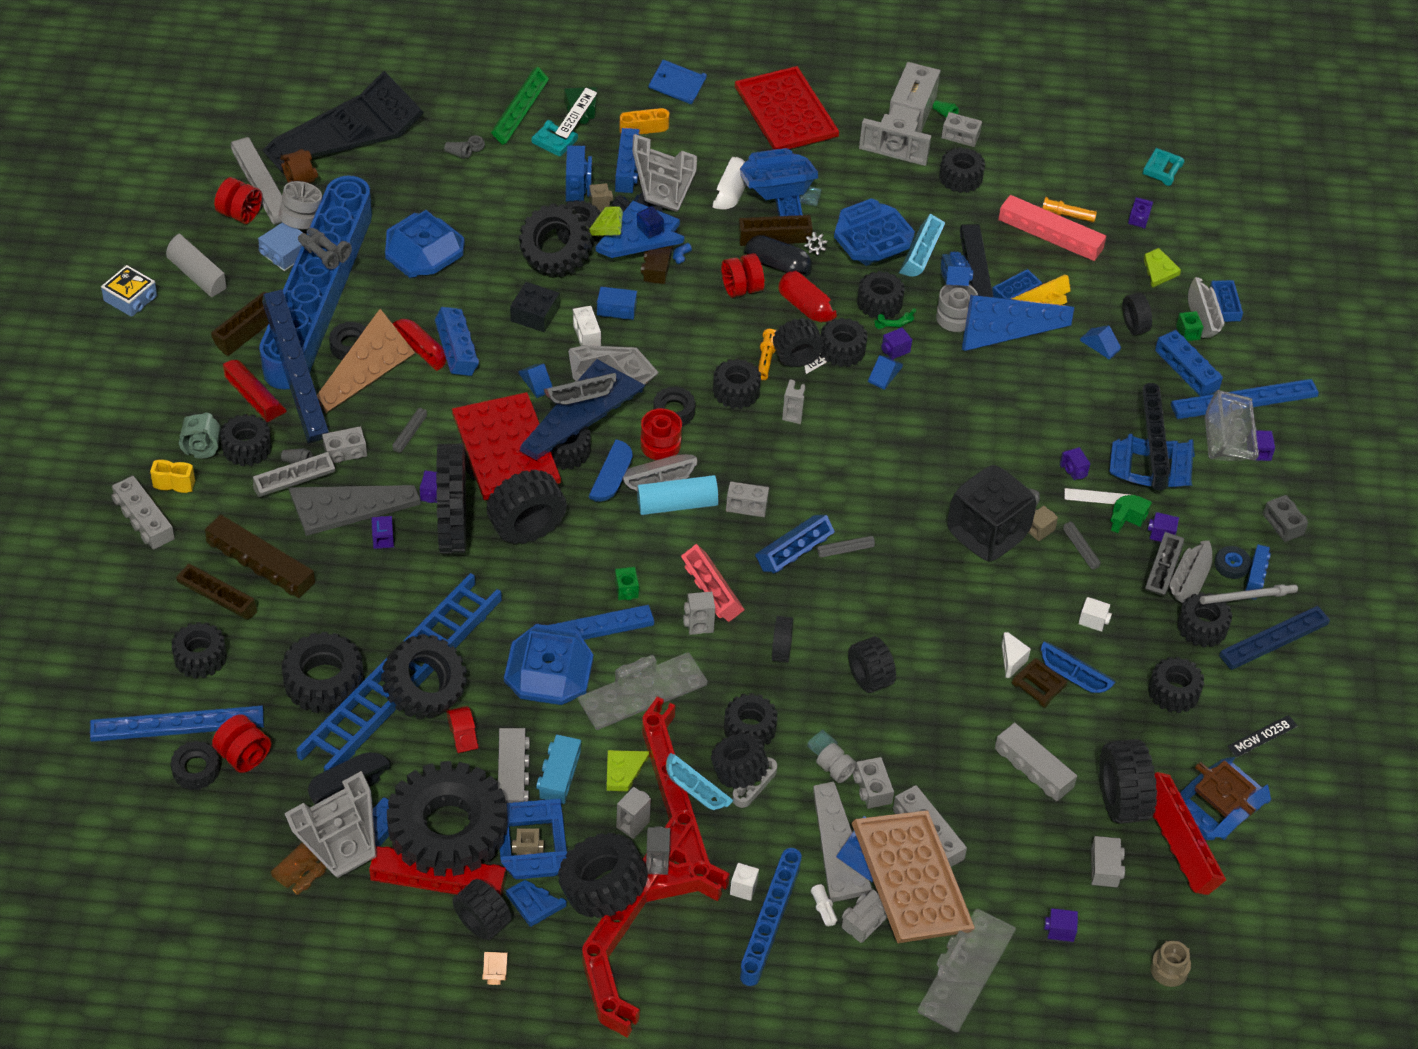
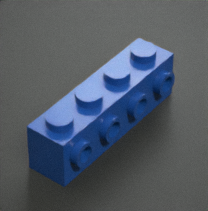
[615,128,639,193]
[941,252,973,286]
[435,307,479,376]
[1155,330,1223,396]
[755,515,835,573]

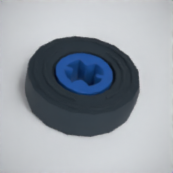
[1215,546,1251,579]

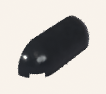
[744,235,812,275]
[308,752,390,805]

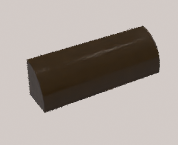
[738,215,813,246]
[211,291,269,356]
[176,563,257,619]

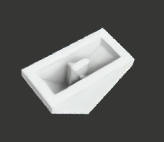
[1001,632,1031,678]

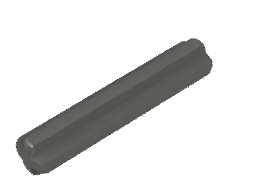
[392,408,427,453]
[1063,522,1101,570]
[817,536,875,557]

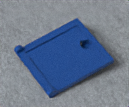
[648,60,707,104]

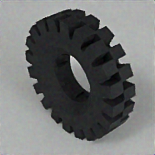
[436,443,466,554]
[387,761,508,876]

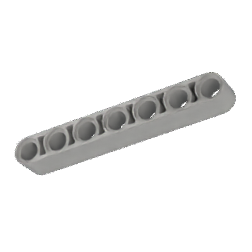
[231,137,282,225]

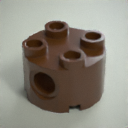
[280,149,318,183]

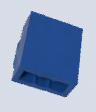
[566,146,592,201]

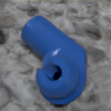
[672,243,692,264]

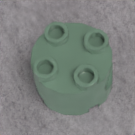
[179,413,221,459]

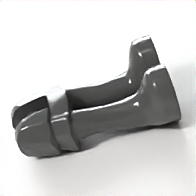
[298,228,352,269]

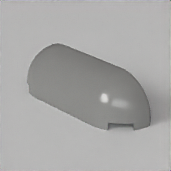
[1188,277,1224,338]
[623,454,697,491]
[1170,541,1212,603]

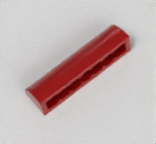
[223,360,287,422]

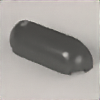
[544,373,616,405]

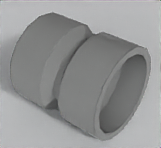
[816,743,857,783]

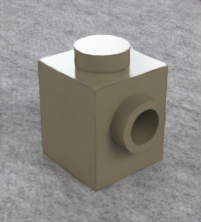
[589,183,613,212]
[1028,506,1058,541]

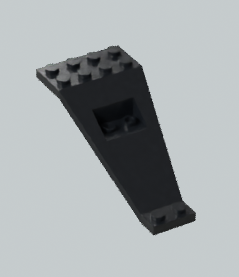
[262,71,424,174]

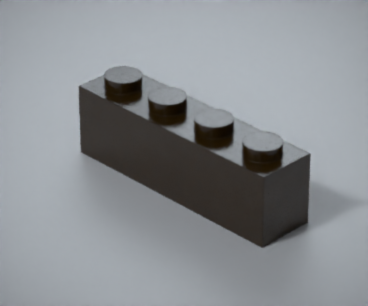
[641,229,677,284]

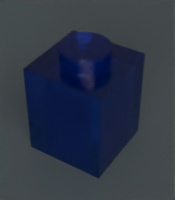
[637,206,664,239]

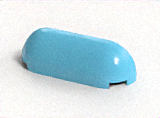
[666,753,733,810]

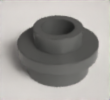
[468,135,485,152]

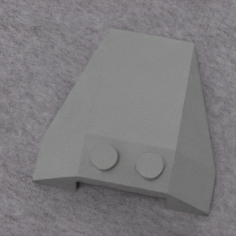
[632,134,697,212]
[568,345,659,385]
[285,771,376,878]

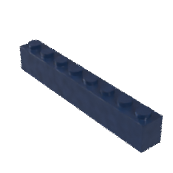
[262,290,328,444]

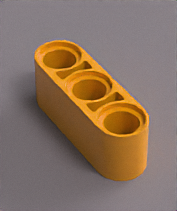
[619,108,669,134]

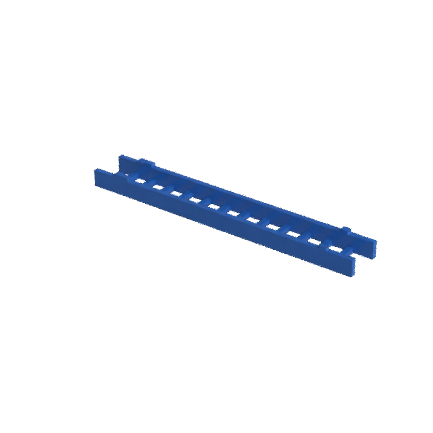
[296,573,501,771]

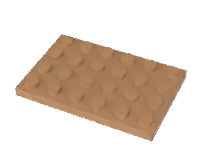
[852,810,975,943]

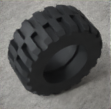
[519,203,592,277]
[486,470,567,544]
[282,632,364,713]
[381,634,466,719]
[1099,739,1157,824]
[558,833,648,918]

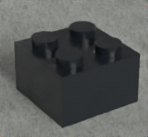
[510,282,560,333]

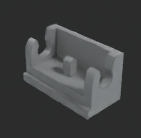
[782,380,805,424]

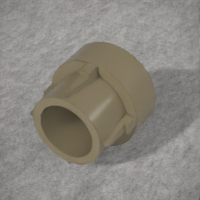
[1150,941,1191,987]

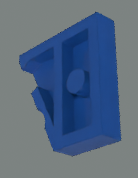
[506,880,566,927]

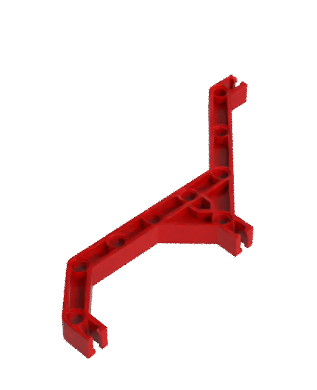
[582,696,730,1038]

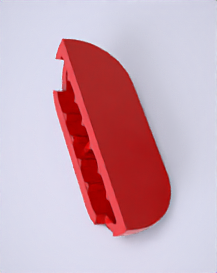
[778,271,837,322]
[392,319,447,371]

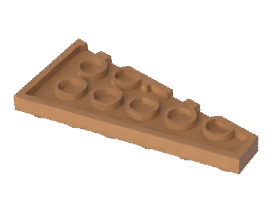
[317,309,415,414]

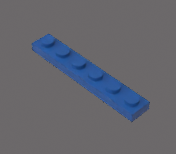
[547,605,654,640]

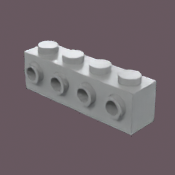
[111,476,174,550]
[893,785,967,867]

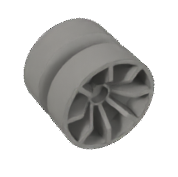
[278,181,322,229]
[936,285,978,332]

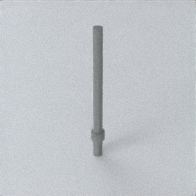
[1200,584,1298,604]

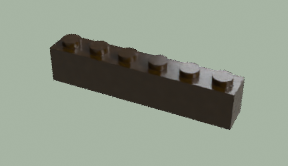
[204,514,315,599]

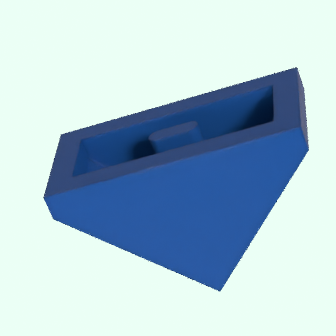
[1080,325,1121,360]
[868,355,903,390]
[519,364,553,398]

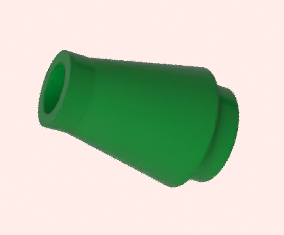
[932,100,959,118]

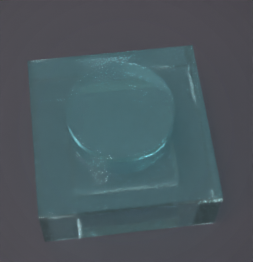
[800,187,821,206]
[808,730,838,755]

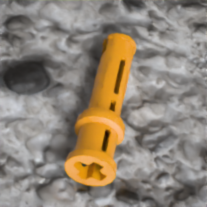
[1043,197,1097,223]
[758,329,776,380]

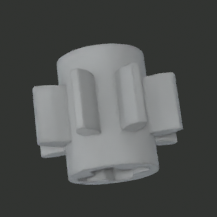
[805,232,828,255]

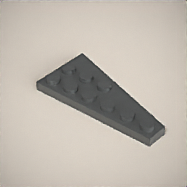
[289,485,421,536]

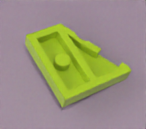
[589,207,623,236]
[1144,248,1181,287]
[607,750,649,791]

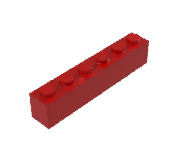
[1153,772,1226,895]
[369,846,506,897]

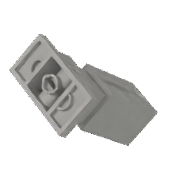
[859,62,941,166]

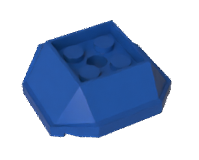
[740,148,818,200]
[834,198,915,266]
[385,210,465,278]
[504,624,594,705]

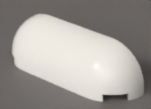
[713,157,747,209]

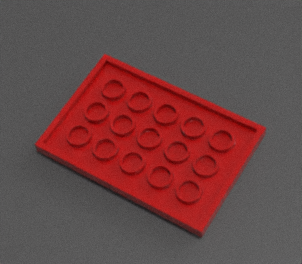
[735,66,839,150]
[452,392,561,500]

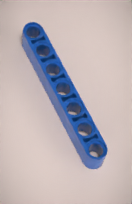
[740,848,801,986]

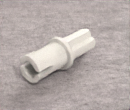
[811,884,837,926]

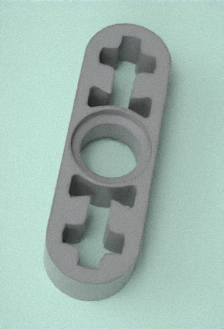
[732,757,777,808]

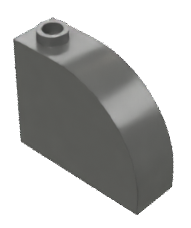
[1145,532,1184,597]

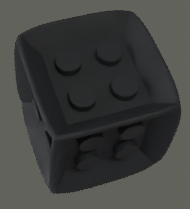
[947,465,1036,562]

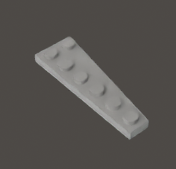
[813,782,872,902]

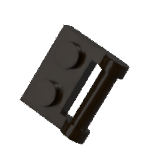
[1011,658,1068,708]

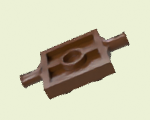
[1195,760,1256,817]

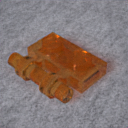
[271,843,327,895]

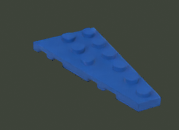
[962,295,1074,351]

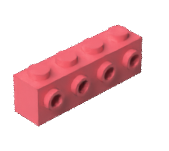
[681,544,745,622]

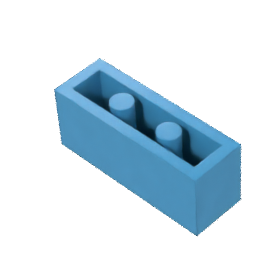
[537,735,581,804]

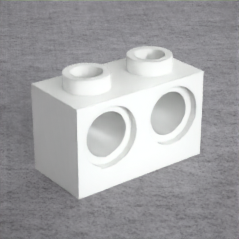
[573,306,601,346]

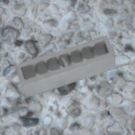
[166,234,226,297]
[253,452,335,497]

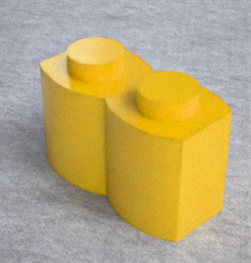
[150,460,195,493]

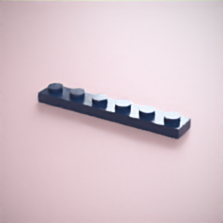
[1219,606,1330,670]

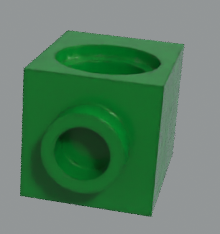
[1176,311,1204,341]
[615,567,639,600]

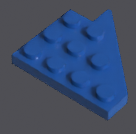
[596,201,684,258]

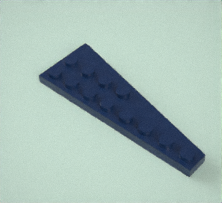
[519,359,645,460]

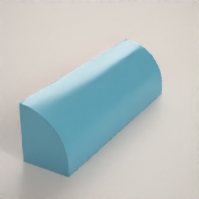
[899,214,945,277]
[637,475,718,515]

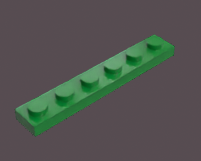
[491,67,549,145]

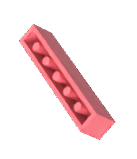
[998,195,1106,261]

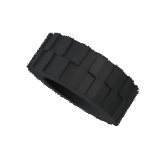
[1122,292,1152,335]
[329,322,366,360]
[653,386,696,427]
[772,616,794,663]
[170,741,220,790]

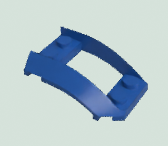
[1110,434,1195,487]
[1180,757,1271,840]
[500,799,567,879]

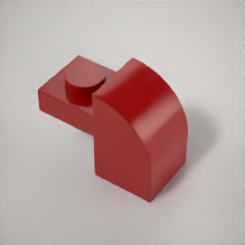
[446,706,478,753]

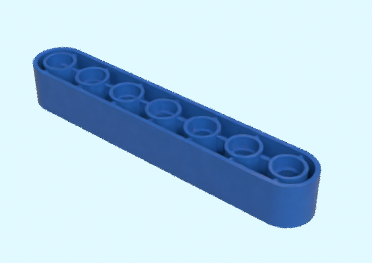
[260,176,372,389]

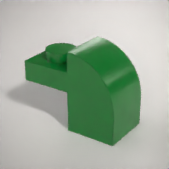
[1111,495,1152,533]

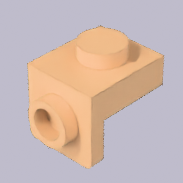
[482,952,508,985]

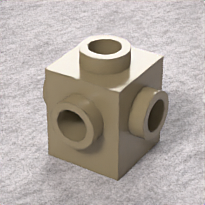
[512,828,544,855]

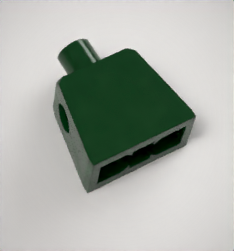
[564,87,597,124]

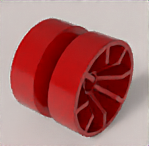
[214,177,262,224]
[721,253,764,298]
[640,408,682,460]
[212,714,271,773]

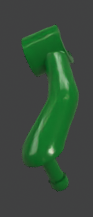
[874,308,916,329]

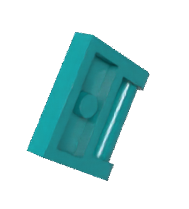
[532,120,578,157]
[1143,148,1184,186]

